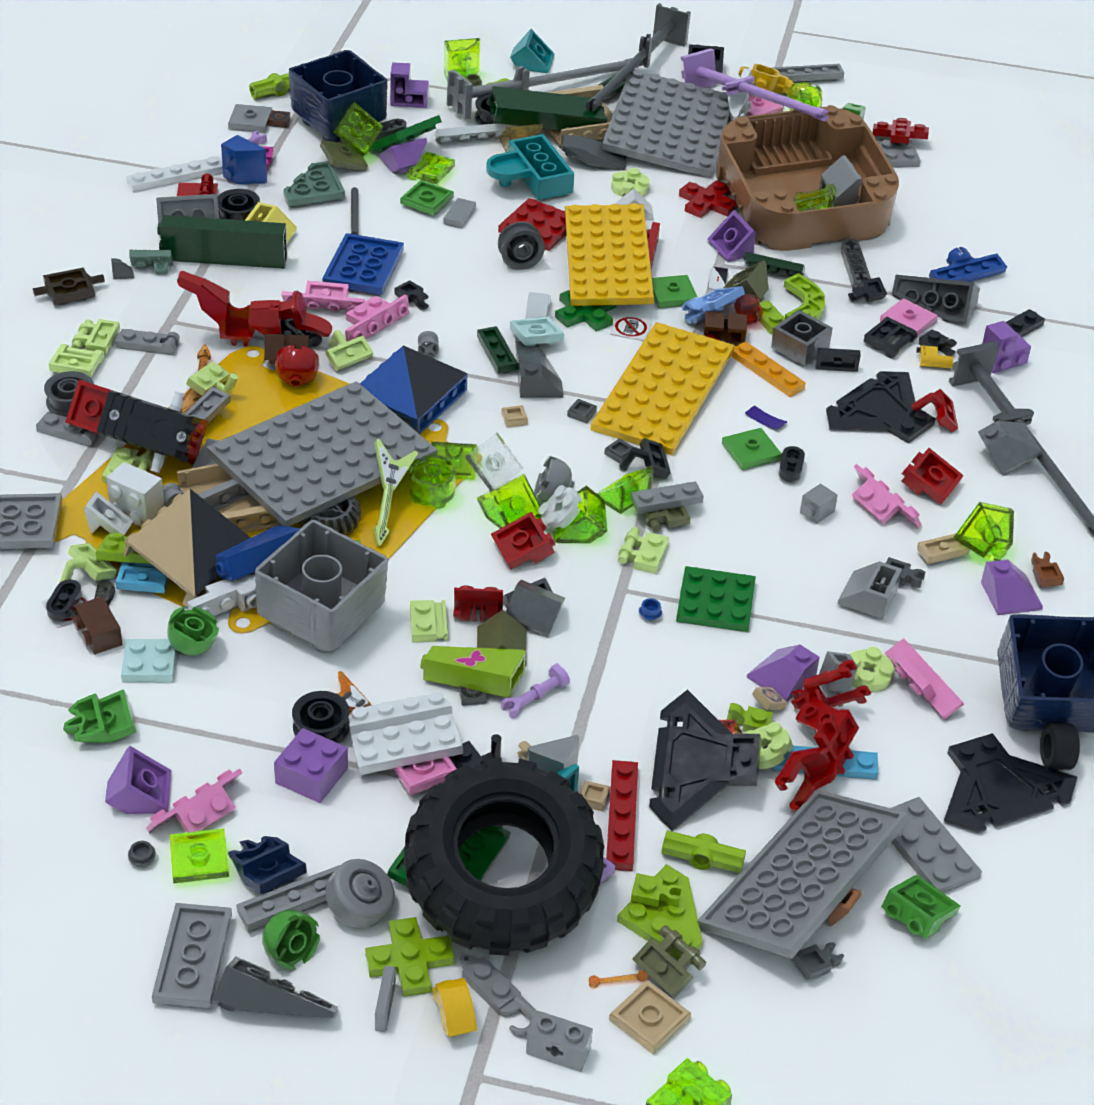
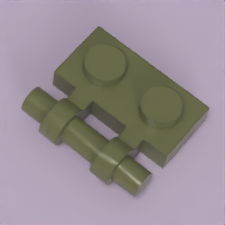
[642,506,690,532]
[632,925,707,999]

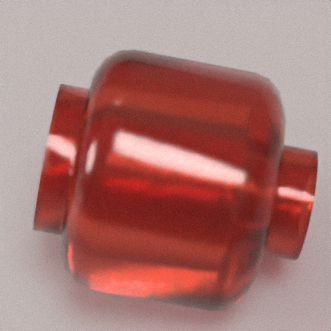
[734,294,763,325]

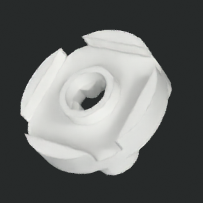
[538,485,582,531]

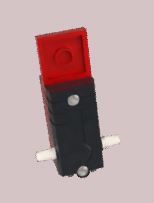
[65,380,209,473]

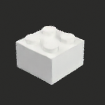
[106,462,165,527]

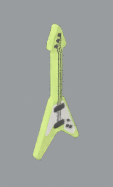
[373,439,418,547]

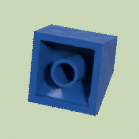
[221,135,267,184]

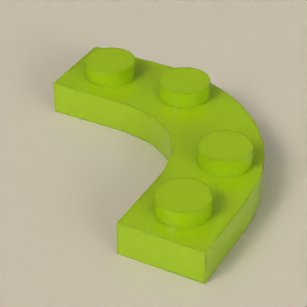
[783,273,825,319]

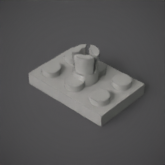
[156,194,219,239]

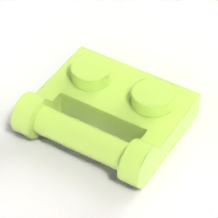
[48,344,105,377]

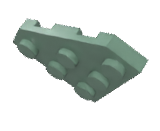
[283,161,345,207]

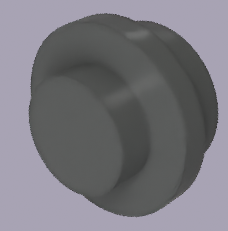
[128,840,156,867]

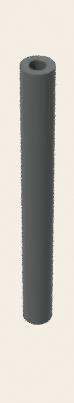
[351,187,359,235]

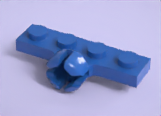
[929,246,1007,282]

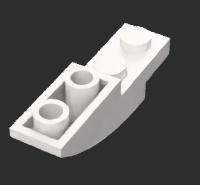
[728,68,754,121]
[188,574,257,616]

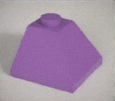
[379,138,427,174]
[981,559,1043,615]
[746,644,820,702]
[105,746,172,814]

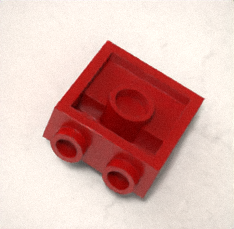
[901,447,964,505]
[491,511,556,570]

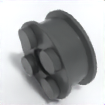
[497,222,545,270]
[44,371,94,417]

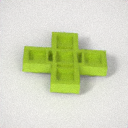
[365,917,454,997]

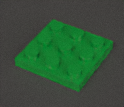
[366,115,442,153]
[676,566,756,632]

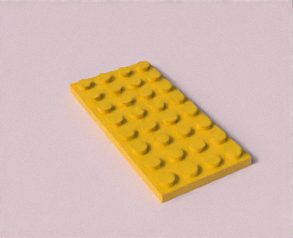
[565,203,654,306]
[590,322,735,456]

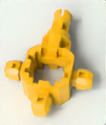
[738,63,808,98]

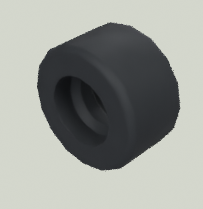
[1040,723,1080,770]

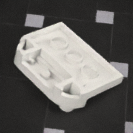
[349,692,464,775]

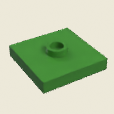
[400,180,454,216]
[652,275,697,308]
[722,428,782,470]

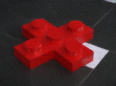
[872,117,929,144]
[679,180,738,218]

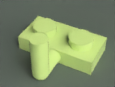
[325,330,374,371]
[186,361,238,396]
[59,543,117,583]

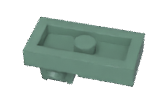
[129,249,173,274]

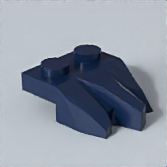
[228,836,307,895]

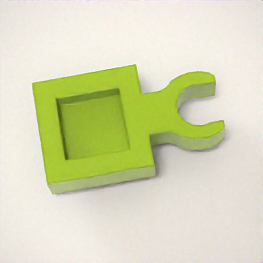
[631,873,682,907]

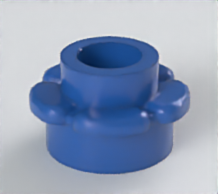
[639,598,662,621]

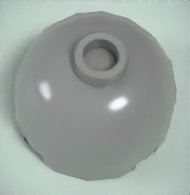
[534,455,575,502]

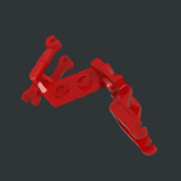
[775,660,871,814]

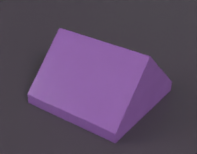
[707,210,756,262]

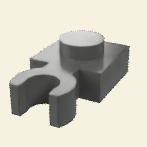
[886,557,926,588]
[791,942,845,980]

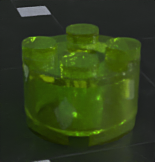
[409,455,456,509]

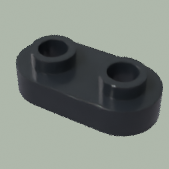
[779,446,805,482]
[46,579,82,621]

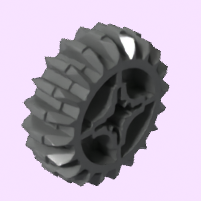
[299,496,361,536]

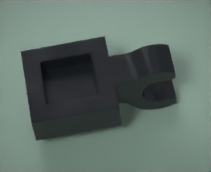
[848,277,887,302]
[394,280,429,310]
[918,329,957,356]

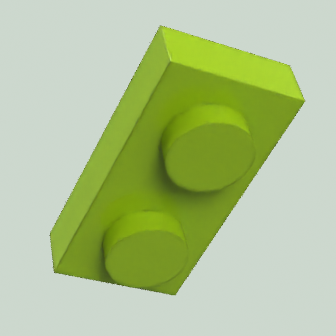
[750,300,785,334]

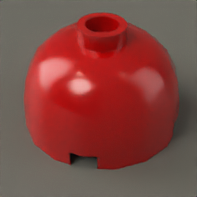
[275,345,319,387]

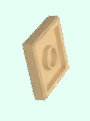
[609,980,691,1054]

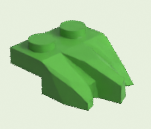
[63,689,137,742]

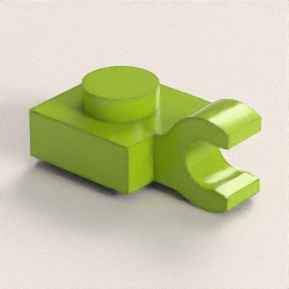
[726,703,773,732]

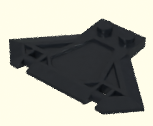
[826,371,936,444]
[649,689,762,831]
[944,733,1078,833]

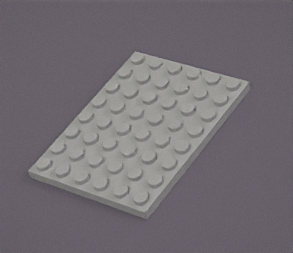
[601,69,730,178]
[206,381,437,527]

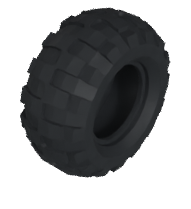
[403,757,605,956]

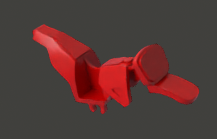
[177,271,332,347]

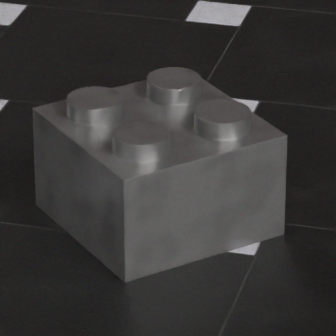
[771,310,833,366]

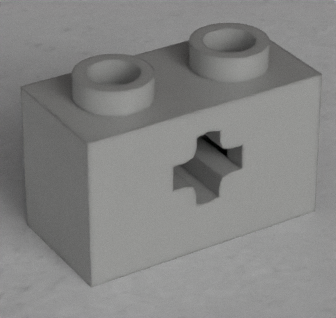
[526,1010,593,1072]

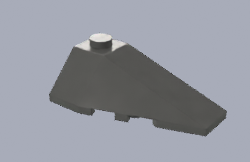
[892,274,980,323]
[515,341,563,398]
[213,956,338,1018]

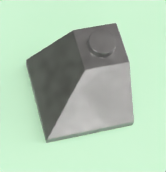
[978,421,1043,476]

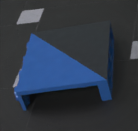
[360,345,468,434]

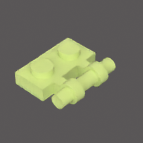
[71,319,120,354]
[102,447,154,483]
[618,527,669,574]

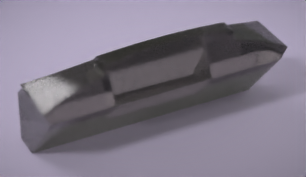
[94,580,115,606]

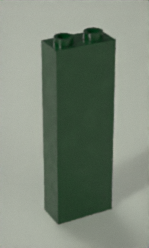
[489,86,607,130]
[157,215,288,269]

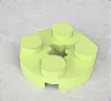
[612,168,650,197]
[850,647,895,692]
[744,722,793,769]

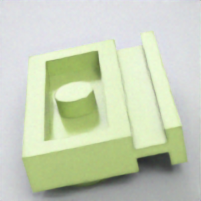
[410,600,448,642]

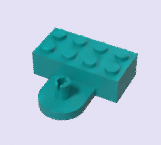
[486,134,574,200]

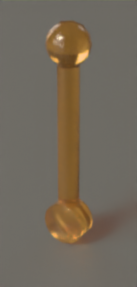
[588,970,648,988]

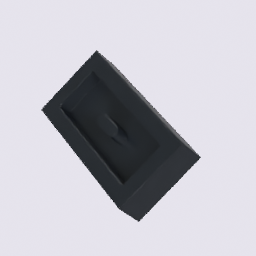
[1006,309,1045,337]
[815,348,861,372]

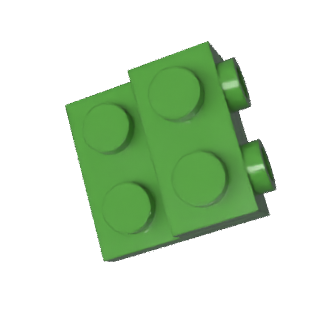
[881,874,961,939]

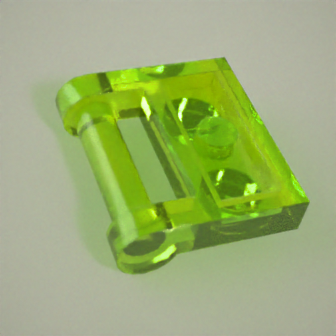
[407,152,455,184]
[794,184,836,212]

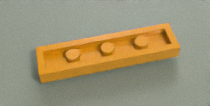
[731,341,806,397]

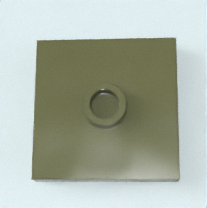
[320,140,368,171]

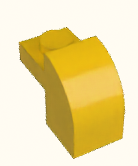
[431,978,477,1037]

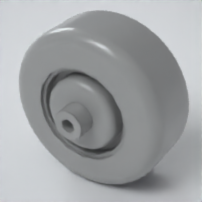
[325,859,395,928]

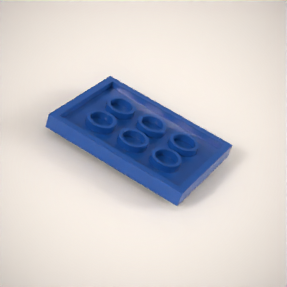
[322,233,404,295]

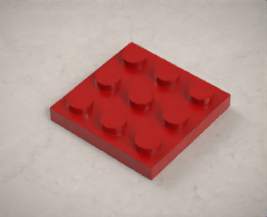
[498,198,566,251]

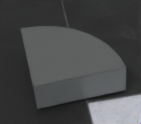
[111,258,134,279]

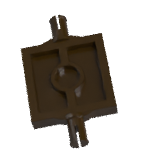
[32,267,105,305]

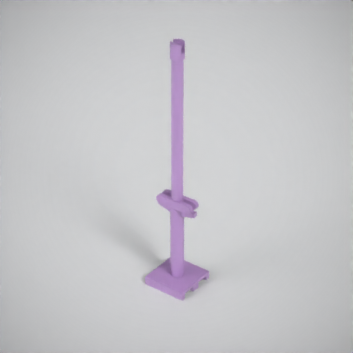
[680,49,829,121]

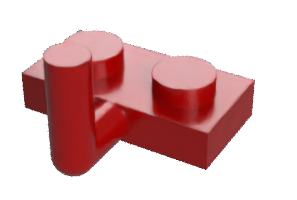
[911,389,958,433]

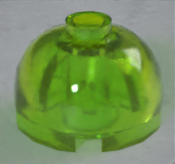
[787,82,823,111]

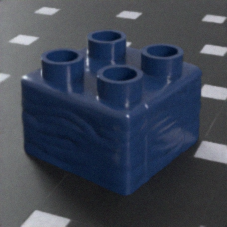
[289,50,388,143]
[997,614,1094,733]

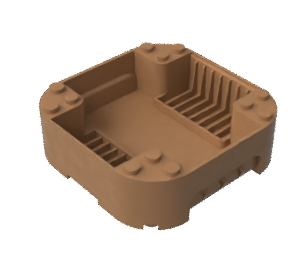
[716,105,899,251]

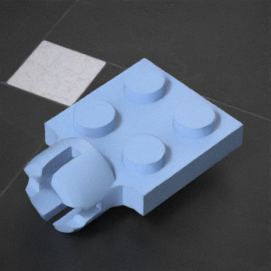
[681,286,745,324]

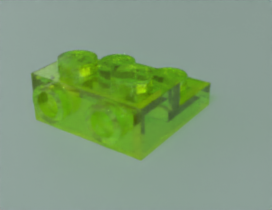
[646,1058,732,1105]

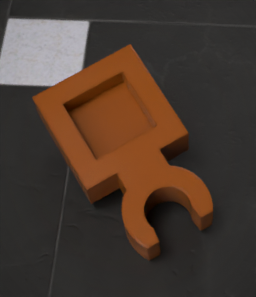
[1031,552,1064,587]

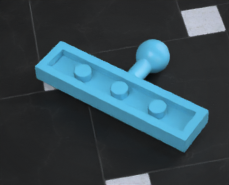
[773,731,878,780]

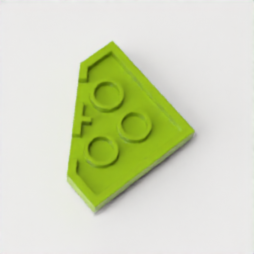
[617,864,702,960]

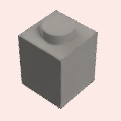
[800,483,838,524]
[819,651,858,693]

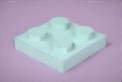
[510,317,564,346]
[121,639,177,682]

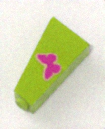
[420,646,526,698]

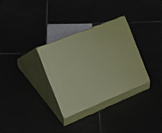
[477,610,527,666]

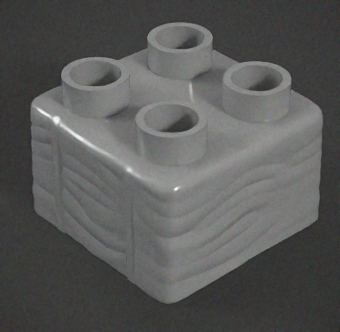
[255,520,389,652]

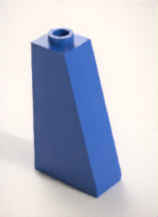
[215,525,300,581]

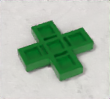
[555,290,617,332]

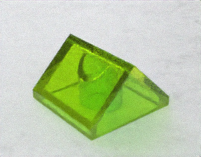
[429,442,478,480]
[595,465,654,514]

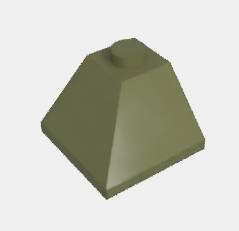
[723,260,769,307]

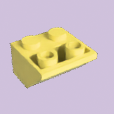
[245,202,297,243]

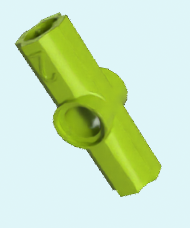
[249,73,290,99]
[661,830,746,873]

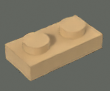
[917,533,971,564]

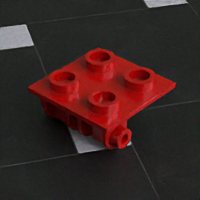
[177,173,218,196]
[453,585,503,622]

